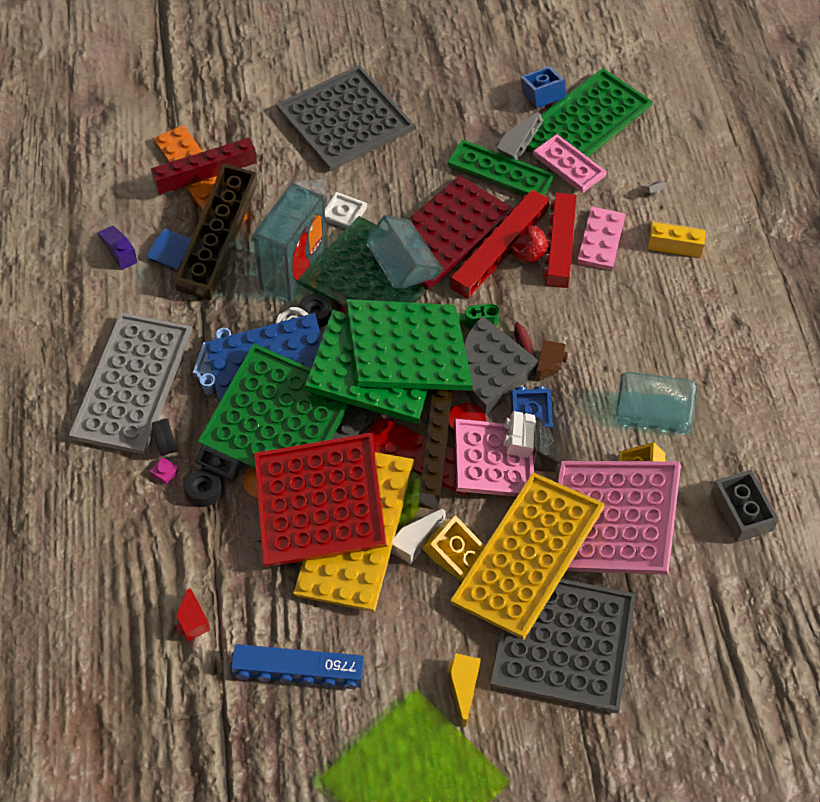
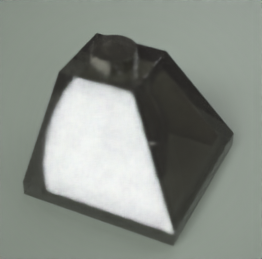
[533,417,561,472]

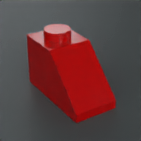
[175,588,210,642]

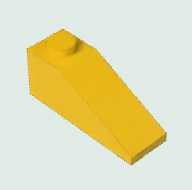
[447,653,481,727]

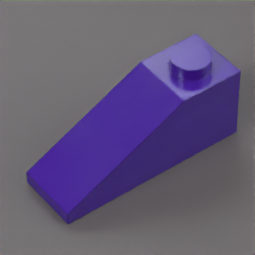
[97,225,138,270]

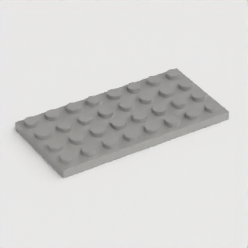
[69,312,192,455]

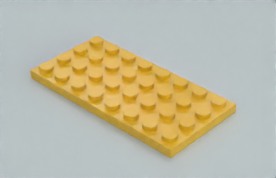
[293,452,414,612]
[451,472,605,640]

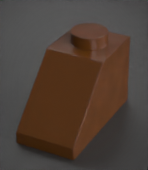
[536,340,568,382]

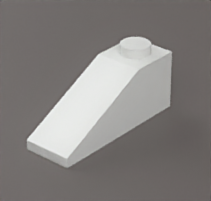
[391,509,446,565]

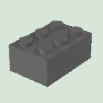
[711,470,779,542]

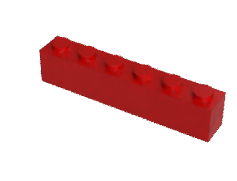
[544,193,577,288]

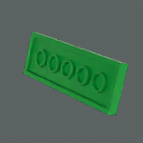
[447,139,555,196]

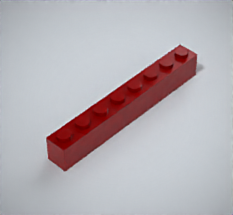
[450,190,550,299]

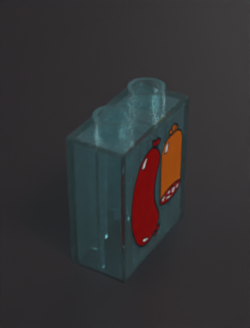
[253,183,327,303]

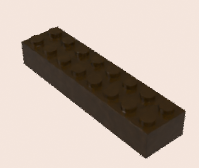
[175,163,257,300]

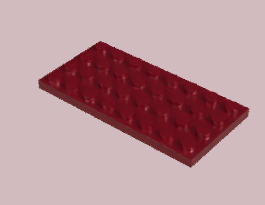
[372,176,513,291]

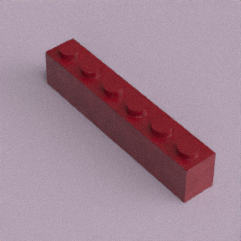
[150,137,257,194]

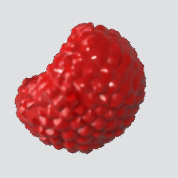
[511,226,548,263]

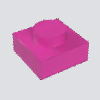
[150,457,179,485]

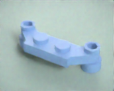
[193,328,231,395]

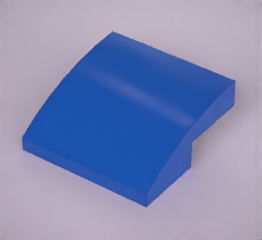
[146,228,191,270]

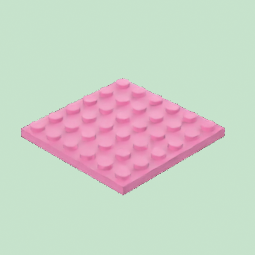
[558,461,681,575]

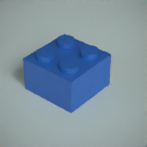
[520,66,566,108]

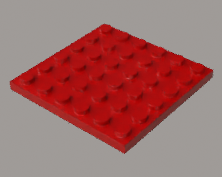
[254,433,387,567]

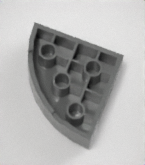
[464,317,538,416]

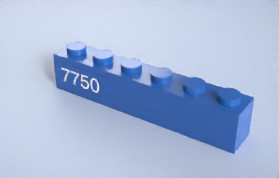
[231,644,364,689]

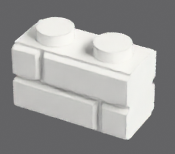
[503,411,535,458]

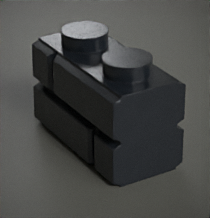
[194,445,242,480]

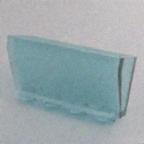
[367,215,443,289]
[614,372,698,434]

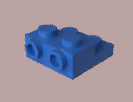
[511,386,553,429]

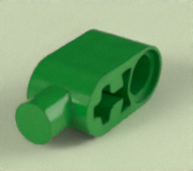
[457,304,500,329]

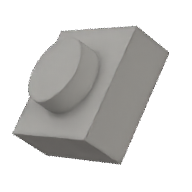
[641,181,666,195]

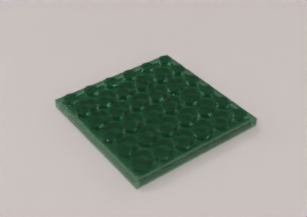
[298,216,427,308]

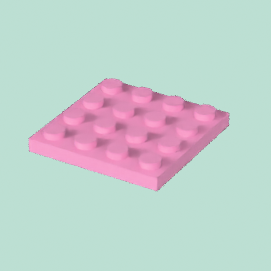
[454,419,534,497]

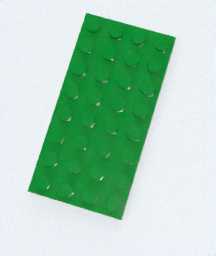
[526,68,653,157]

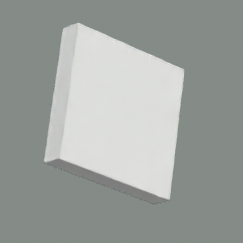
[321,192,367,231]

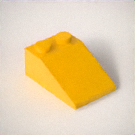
[421,515,485,582]

